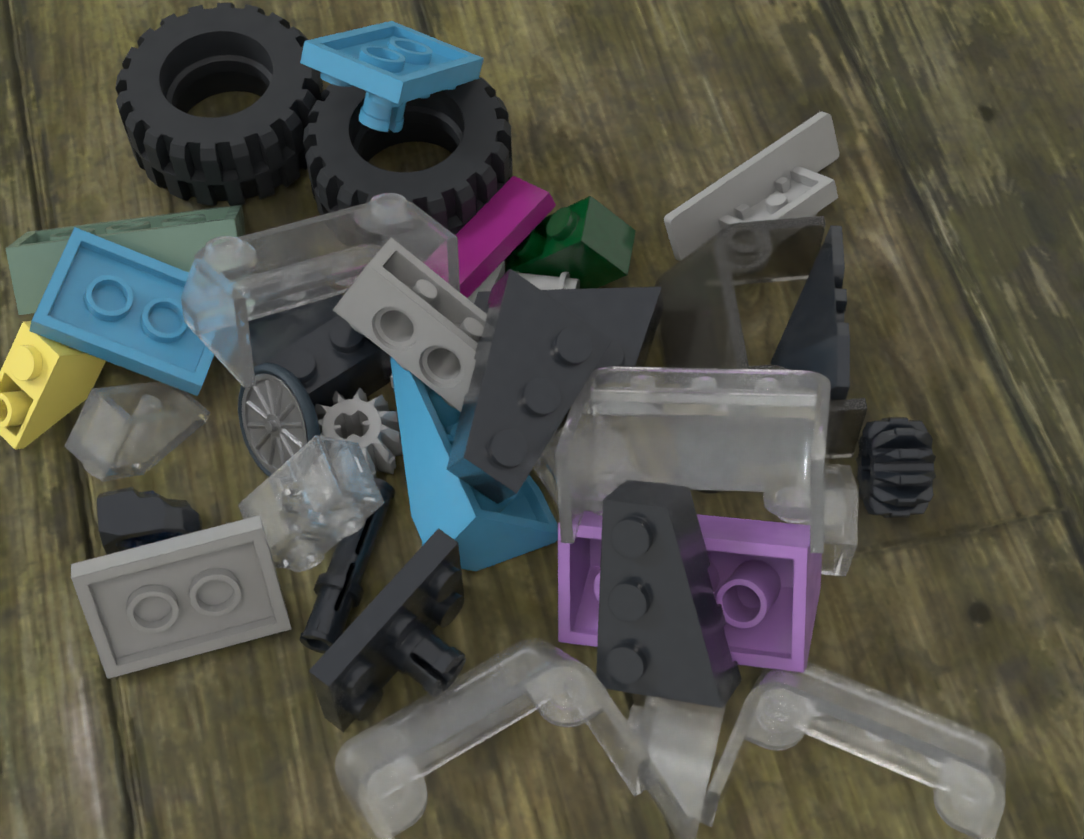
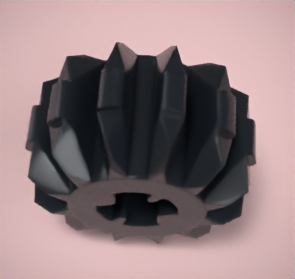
[856,417,936,518]

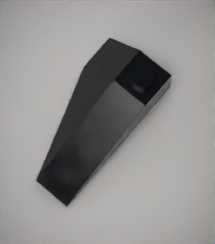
[753,225,850,447]

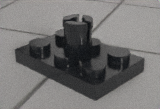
[309,528,466,733]

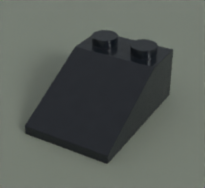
[220,264,392,408]

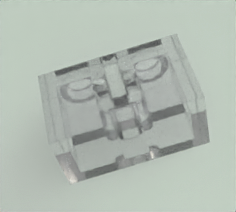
[238,435,384,572]

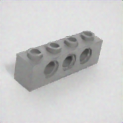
[333,237,487,412]

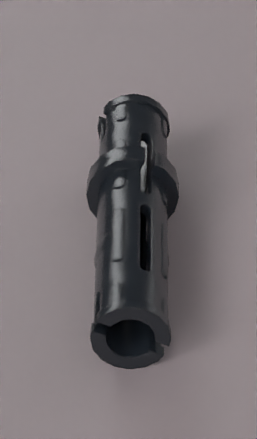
[299,477,396,654]

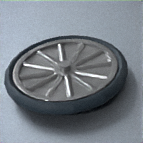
[238,363,321,485]

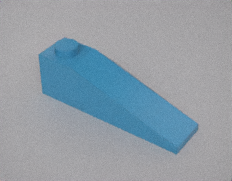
[390,356,558,571]

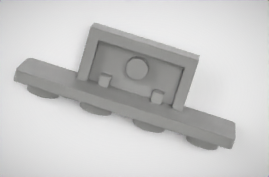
[664,111,840,263]

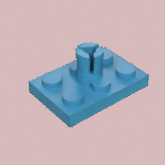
[300,21,484,133]
[29,227,238,396]

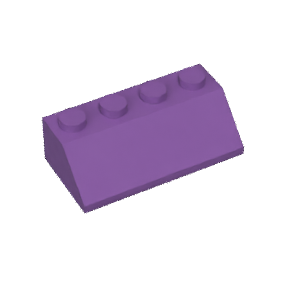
[558,503,823,673]

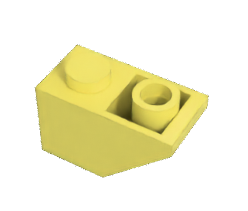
[0,321,106,450]

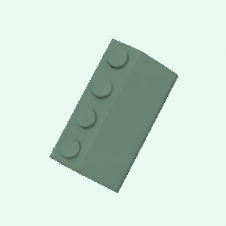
[5,204,249,315]

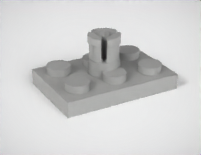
[71,515,291,679]

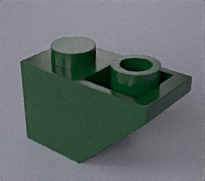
[505,196,636,289]

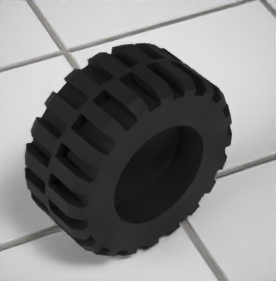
[115,3,324,206]
[303,77,513,261]

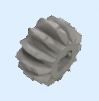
[315,388,403,492]

